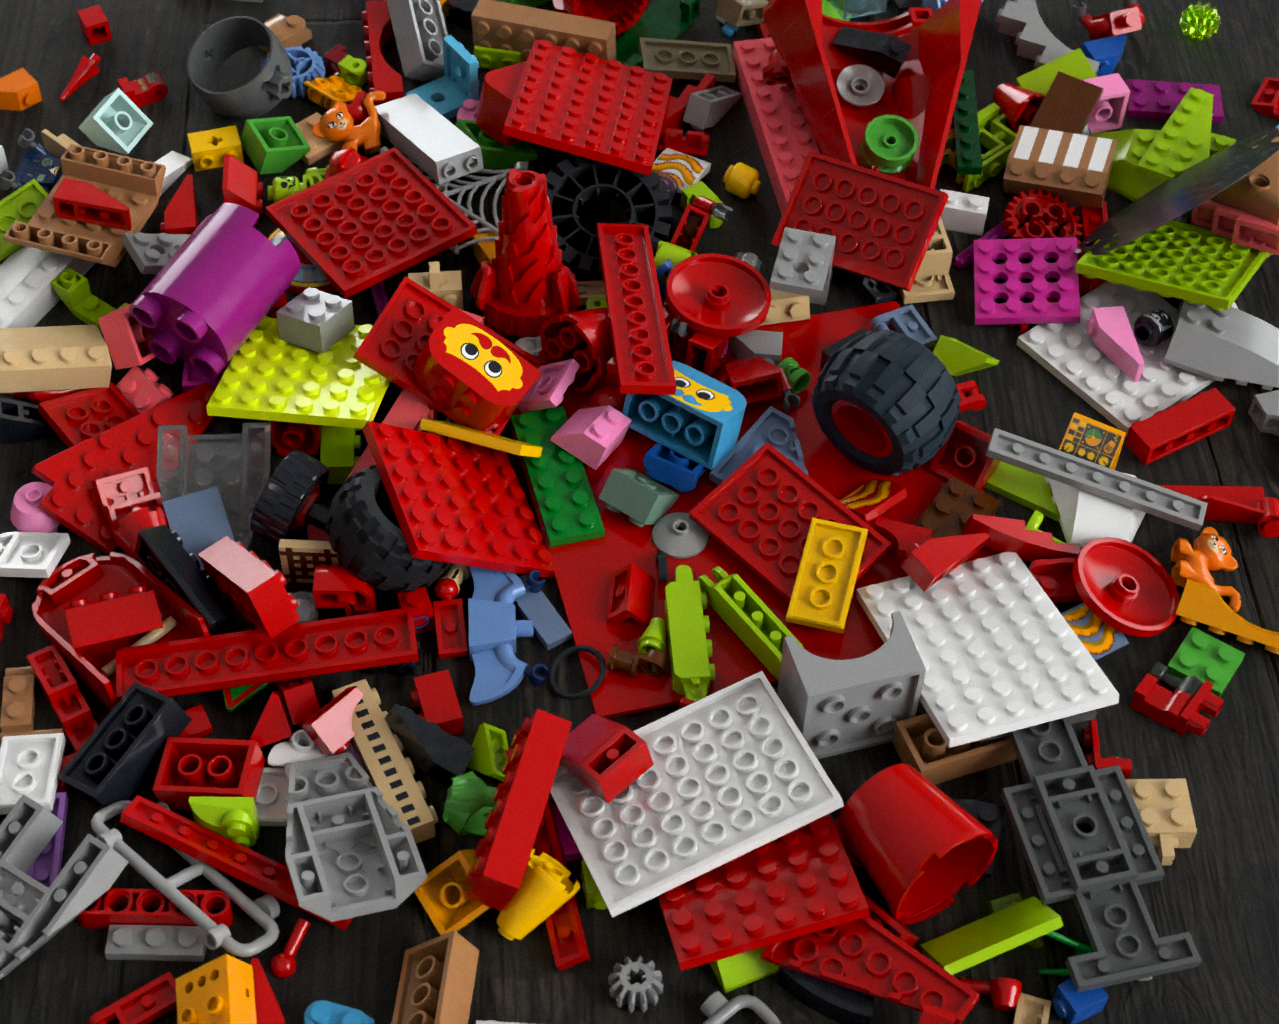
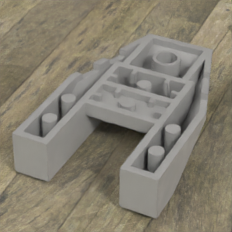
[0,794,129,980]

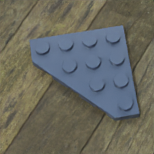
[709,406,809,485]

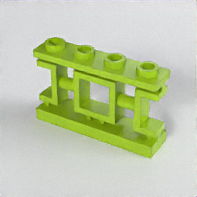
[940,103,1017,192]

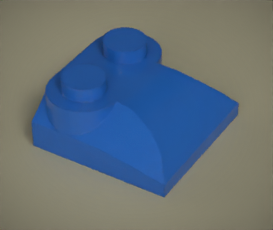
[643,443,707,492]

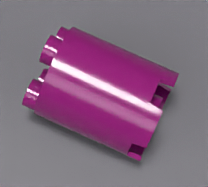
[129,203,301,379]

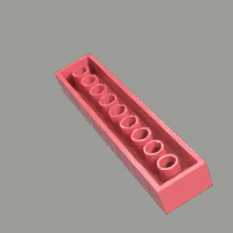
[733,37,820,215]

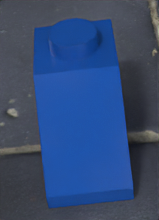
[1081,34,1127,77]

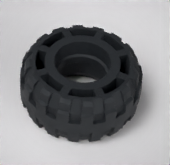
[326,465,451,593]

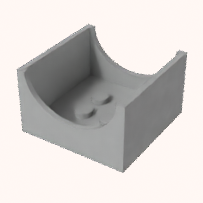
[777,611,926,759]

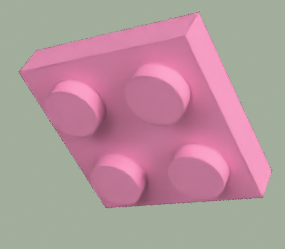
[517,359,580,413]

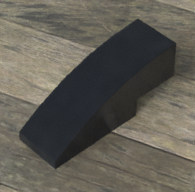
[777,966,874,1024]

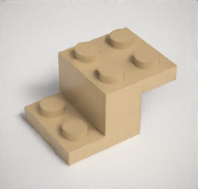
[899,217,955,304]

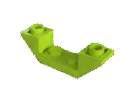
[50,268,129,333]

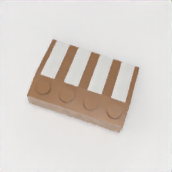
[1003,125,1118,208]

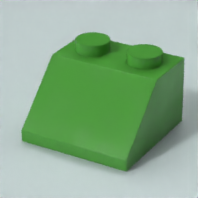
[240,116,311,175]

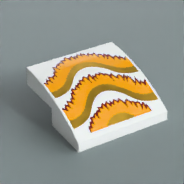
[652,148,711,194]

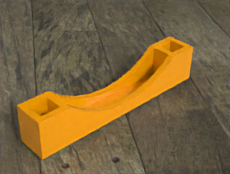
[1176,579,1279,654]

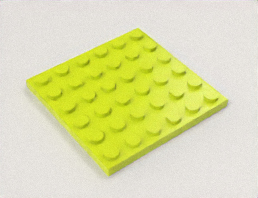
[206,316,390,429]

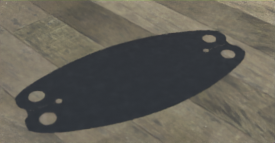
[1074,128,1279,255]

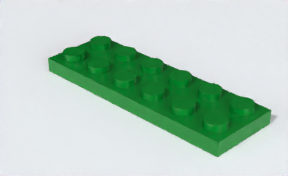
[511,406,605,547]

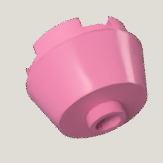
[10,482,61,533]

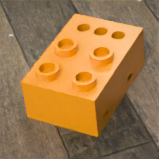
[175,954,257,1024]

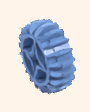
[260,45,325,99]

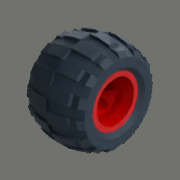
[811,329,961,476]

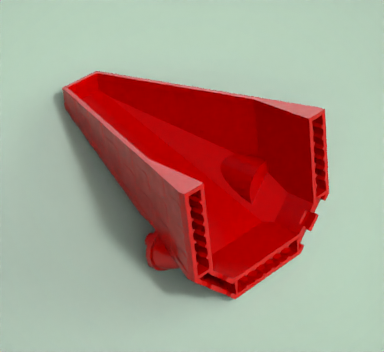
[762,0,982,189]

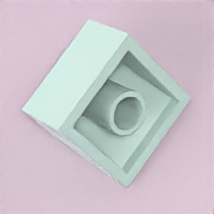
[78,88,154,155]

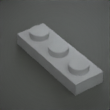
[105,924,206,962]

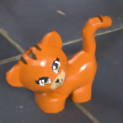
[311,91,386,154]
[1170,527,1241,612]

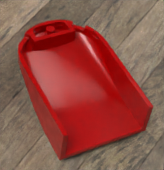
[32,552,210,710]

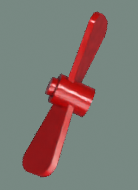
[1197,495,1279,538]

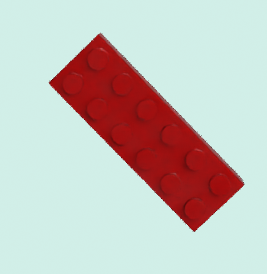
[465,708,572,911]

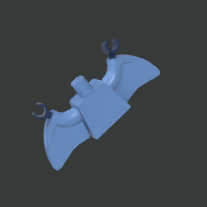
[468,566,549,706]

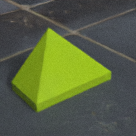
[467,723,509,781]

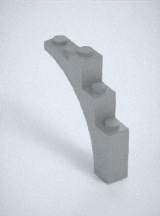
[996,0,1100,75]

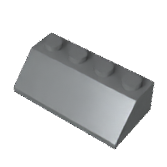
[387,0,448,81]

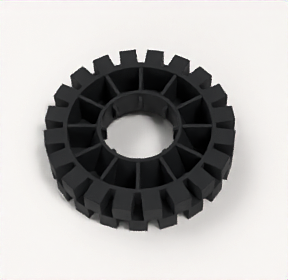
[546,155,672,281]

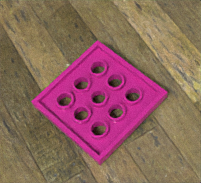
[974,237,1081,325]

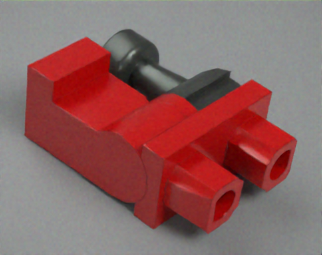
[1130,662,1224,737]

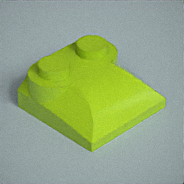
[189,796,261,848]

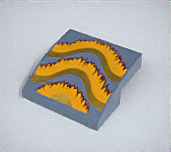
[1061,603,1129,661]

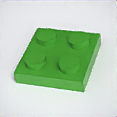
[1167,627,1245,698]

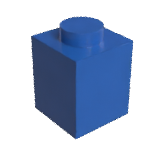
[1052,979,1108,1024]

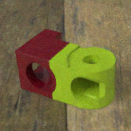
[323,44,367,86]

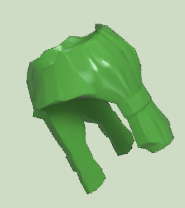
[442,771,497,837]

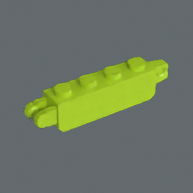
[664,565,715,701]
[697,566,803,681]

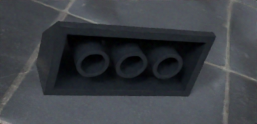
[134,524,236,636]
[57,682,192,809]

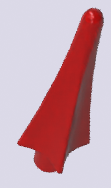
[59,53,101,102]

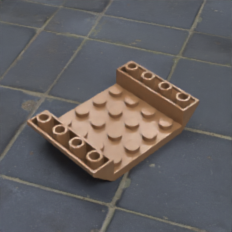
[3,144,166,267]

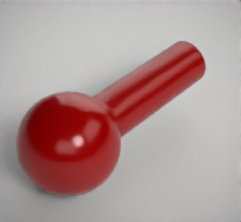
[270,918,310,978]

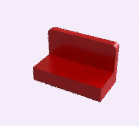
[606,563,656,627]

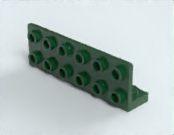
[616,0,701,68]

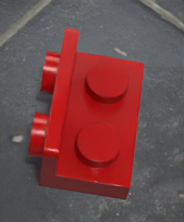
[1028,557,1083,604]

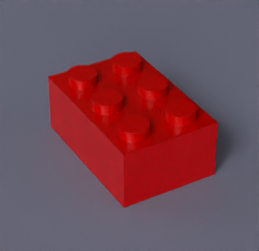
[153,737,266,810]

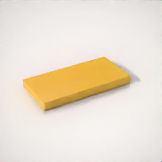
[420,418,543,458]
[786,518,868,634]

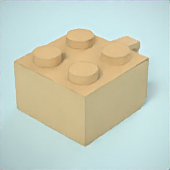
[408,261,463,310]
[1125,779,1197,866]

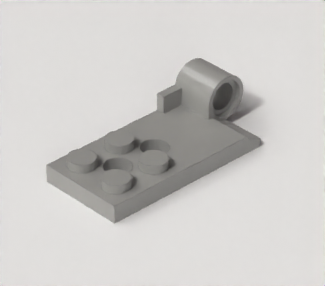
[121,226,198,274]

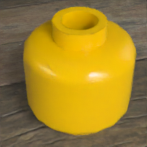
[723,162,761,199]

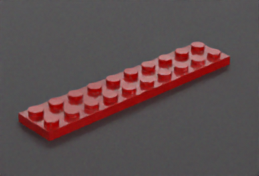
[596,223,676,395]
[116,607,419,702]

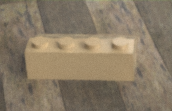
[0,324,112,393]

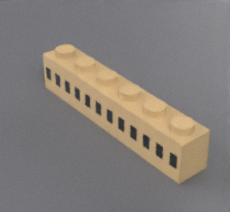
[332,678,438,844]

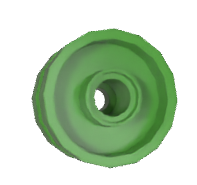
[859,115,919,174]

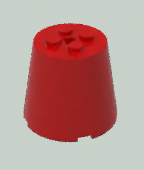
[839,763,998,925]

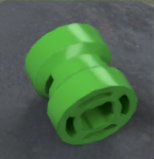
[778,357,811,394]

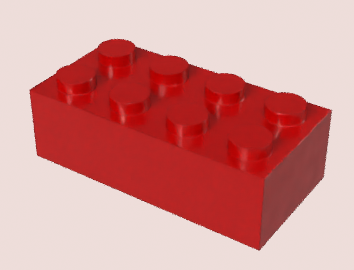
[198,536,301,639]

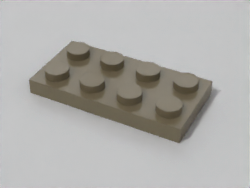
[638,38,737,83]

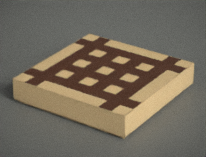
[279,539,341,583]

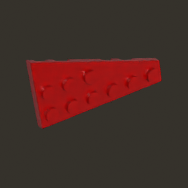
[760,916,980,1024]

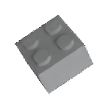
[276,287,355,354]

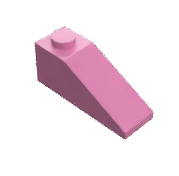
[1086,306,1145,382]

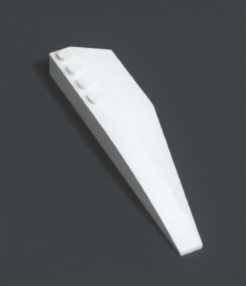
[0,151,193,328]

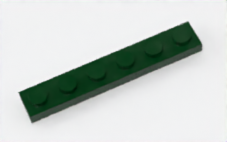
[952,69,983,175]

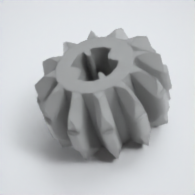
[608,955,663,1013]

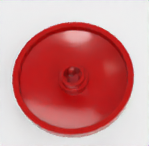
[665,253,771,337]
[1072,537,1180,637]

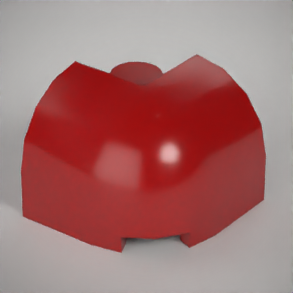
[313,565,377,616]

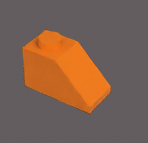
[0,68,42,111]

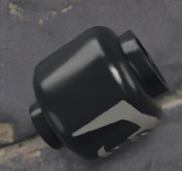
[1134,309,1174,347]

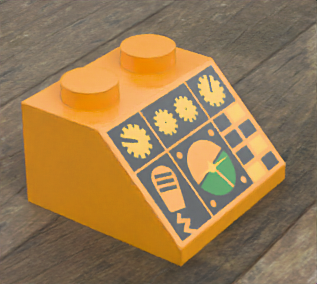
[1059,412,1126,470]

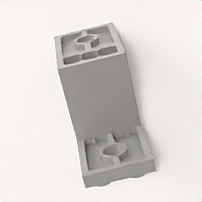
[770,227,836,305]

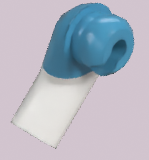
[716,15,738,37]

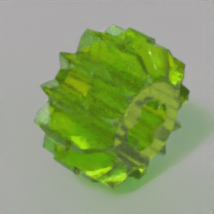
[1180,0,1220,41]

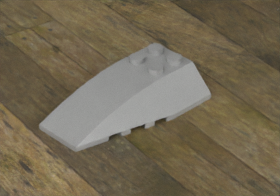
[1163,299,1279,391]
[285,752,427,922]

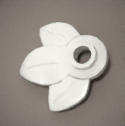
[268,730,329,780]

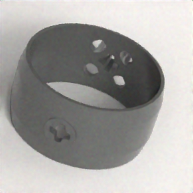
[187,16,294,121]

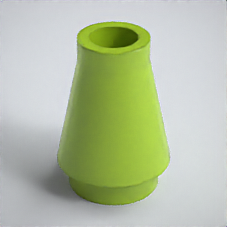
[637,617,667,653]

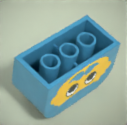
[622,361,747,470]

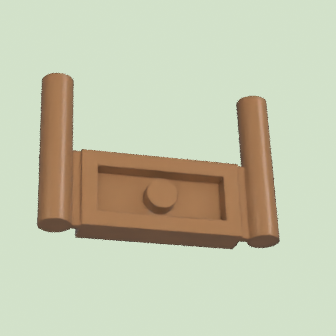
[0,664,67,742]

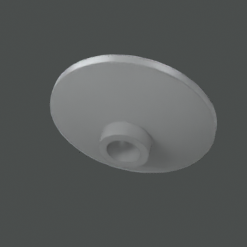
[836,65,884,107]
[652,512,709,559]

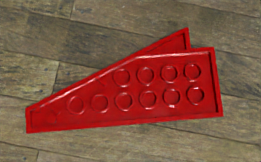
[31,382,216,556]

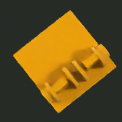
[304,75,362,110]

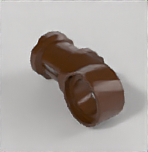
[607,644,670,678]

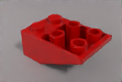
[559,713,654,804]

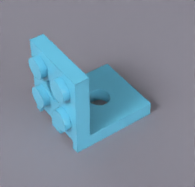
[405,35,480,120]

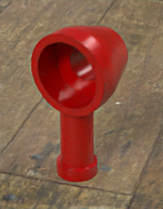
[960,977,1022,1011]

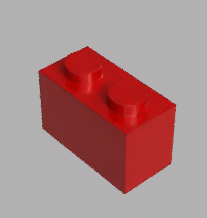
[410,670,464,736]

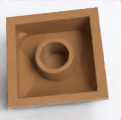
[257,13,312,54]

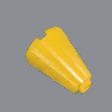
[496,849,580,941]

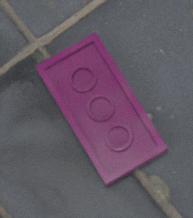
[1125,79,1224,124]

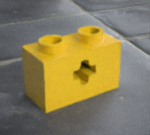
[187,125,244,171]

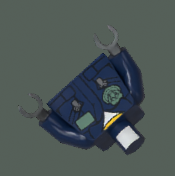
[0,128,63,194]

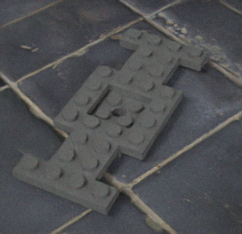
[980,709,1201,993]

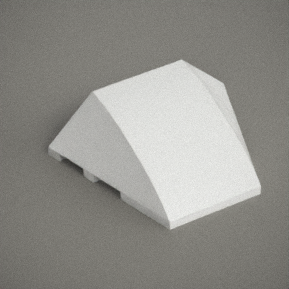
[1045,473,1146,550]

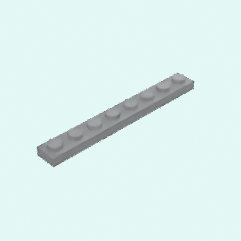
[985,428,1208,531]

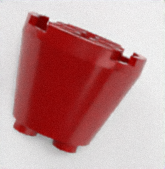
[538,307,614,393]

